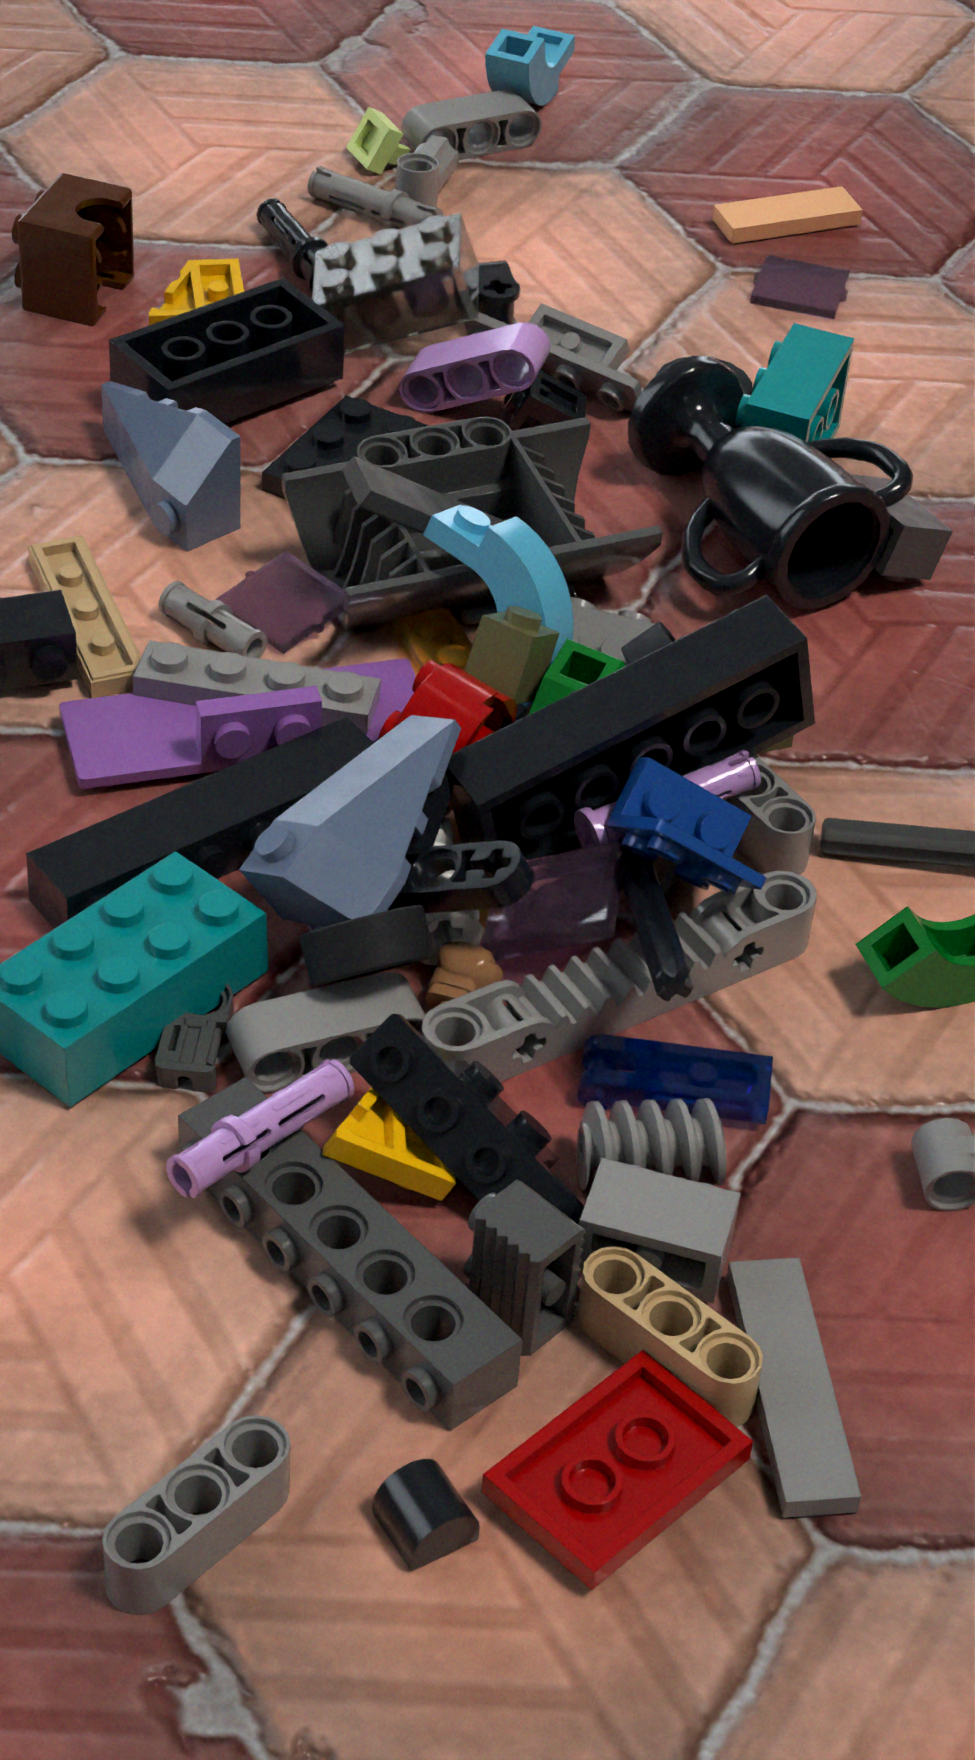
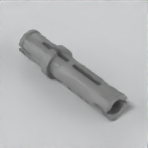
[308,166,444,239]

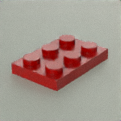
[481,1350,753,1591]

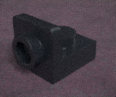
[501,370,587,431]

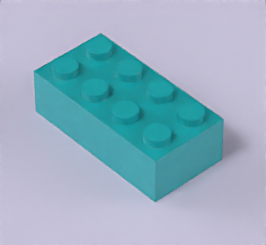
[0,851,269,1107]

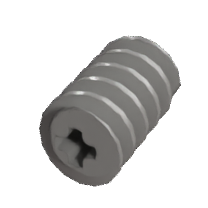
[577,1098,727,1190]

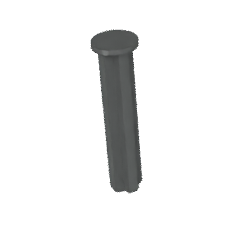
[820,818,975,868]

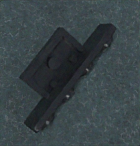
[349,1014,584,1225]

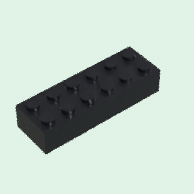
[446,595,815,870]

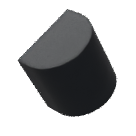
[373,1459,480,1571]

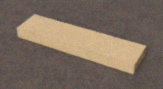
[28,535,141,698]

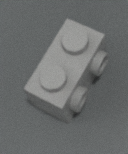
[578,1158,741,1303]

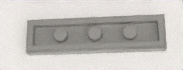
[726,1258,861,1518]

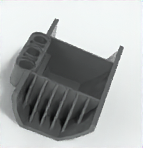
[282,416,663,631]

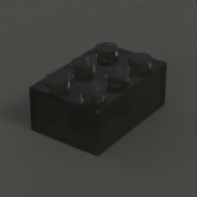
[312,213,479,354]

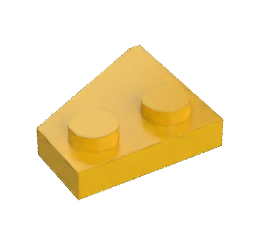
[148,258,244,325]
[322,1087,456,1201]

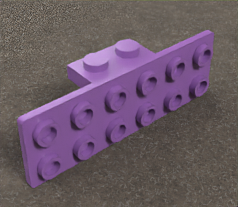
[59,658,416,789]

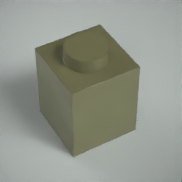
[465,606,560,705]

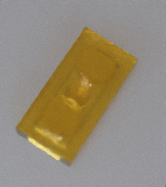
[394,608,473,674]

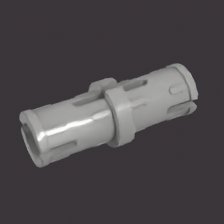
[159,581,268,659]

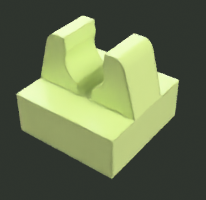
[346,107,410,175]

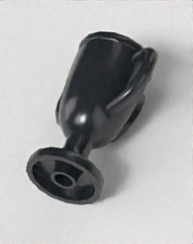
[628,356,913,609]

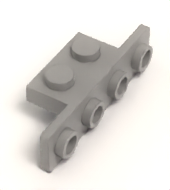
[461,303,642,412]

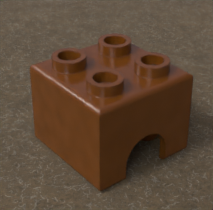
[12,173,134,326]

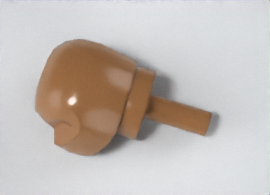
[426,941,503,1009]

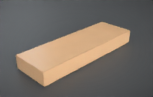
[712,186,863,244]

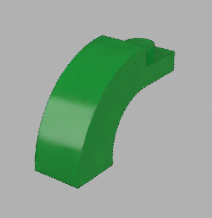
[855,906,975,1008]

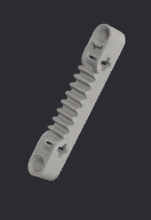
[422,870,817,1082]

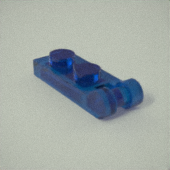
[577,1034,773,1124]

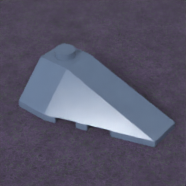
[101,381,241,552]
[239,715,461,927]

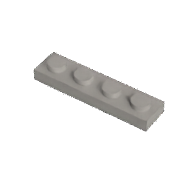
[133,640,381,734]

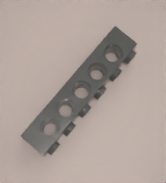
[176,1077,522,1431]

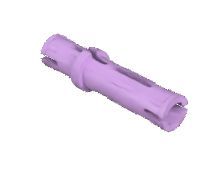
[166,1059,354,1198]

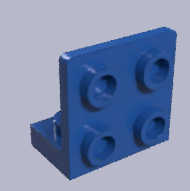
[606,757,767,894]

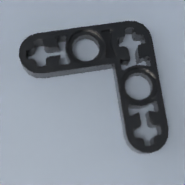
[387,772,534,914]

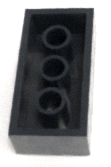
[109,277,345,424]

